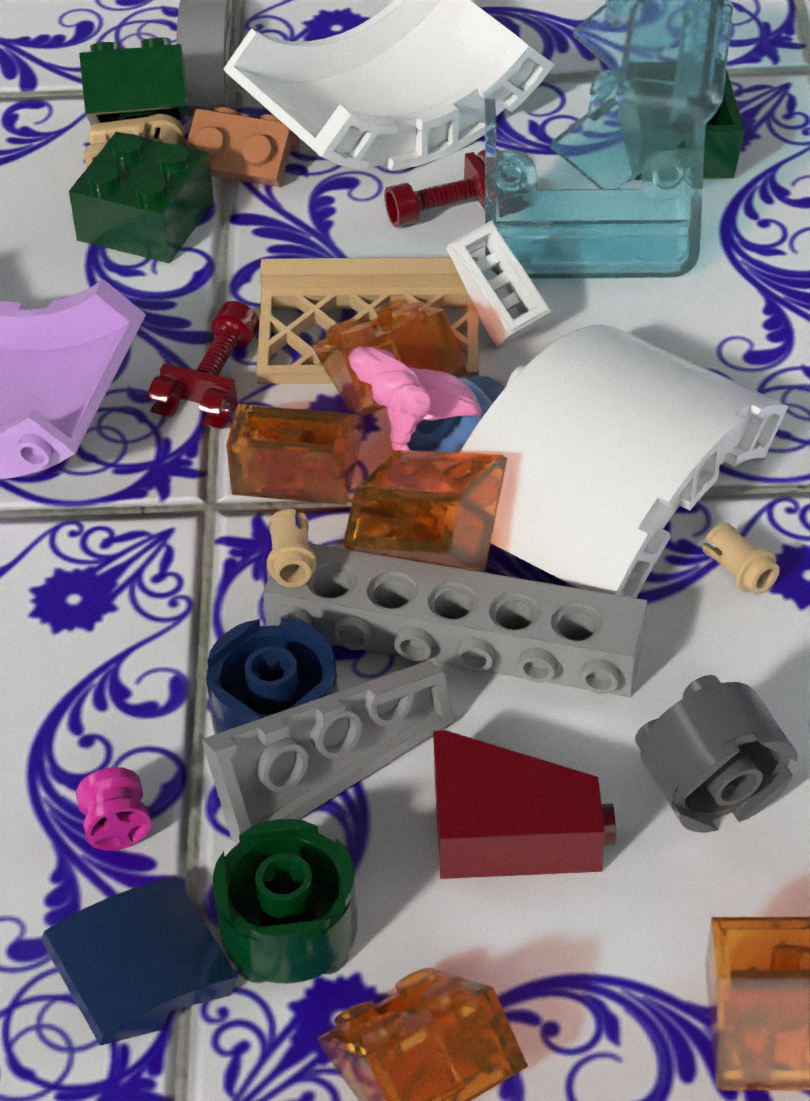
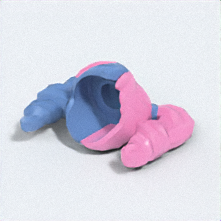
[348,346,505,469]

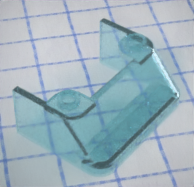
[550,0,733,197]
[485,96,706,279]

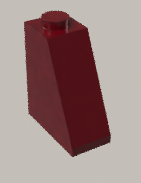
[433,730,616,879]

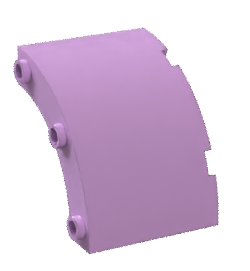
[0,279,146,479]

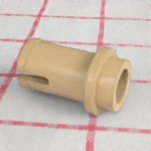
[267,509,317,588]
[702,522,780,594]

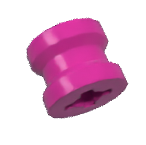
[75,767,152,851]

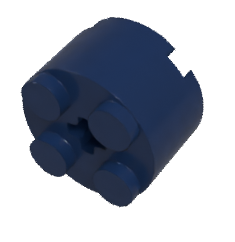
[206,618,338,734]

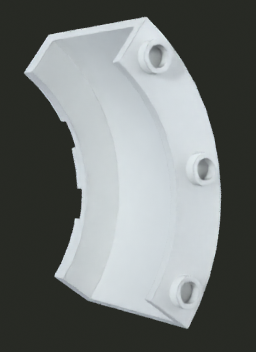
[223,0,555,171]
[429,324,789,598]

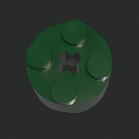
[213,819,358,984]

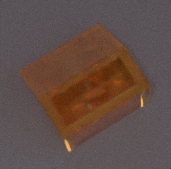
[312,299,467,416]
[226,404,366,505]
[343,450,507,572]
[705,917,810,1090]
[317,967,528,1101]

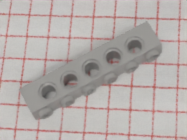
[263,543,648,697]

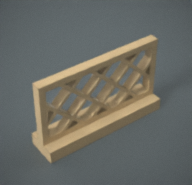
[256,257,479,384]

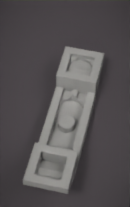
[176,0,230,114]

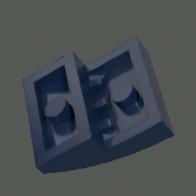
[41,876,238,1046]

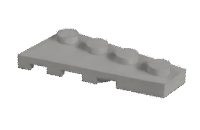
[201,660,455,844]

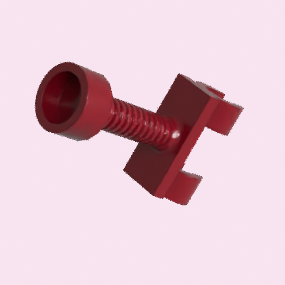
[384,147,529,228]
[147,301,259,429]

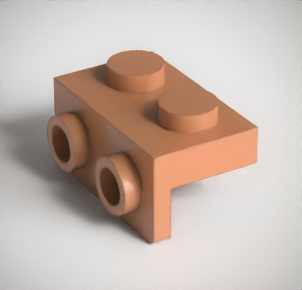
[186,107,301,188]

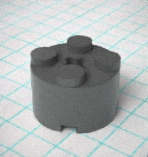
[635,675,798,833]

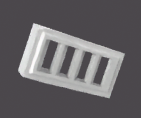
[446,221,552,348]

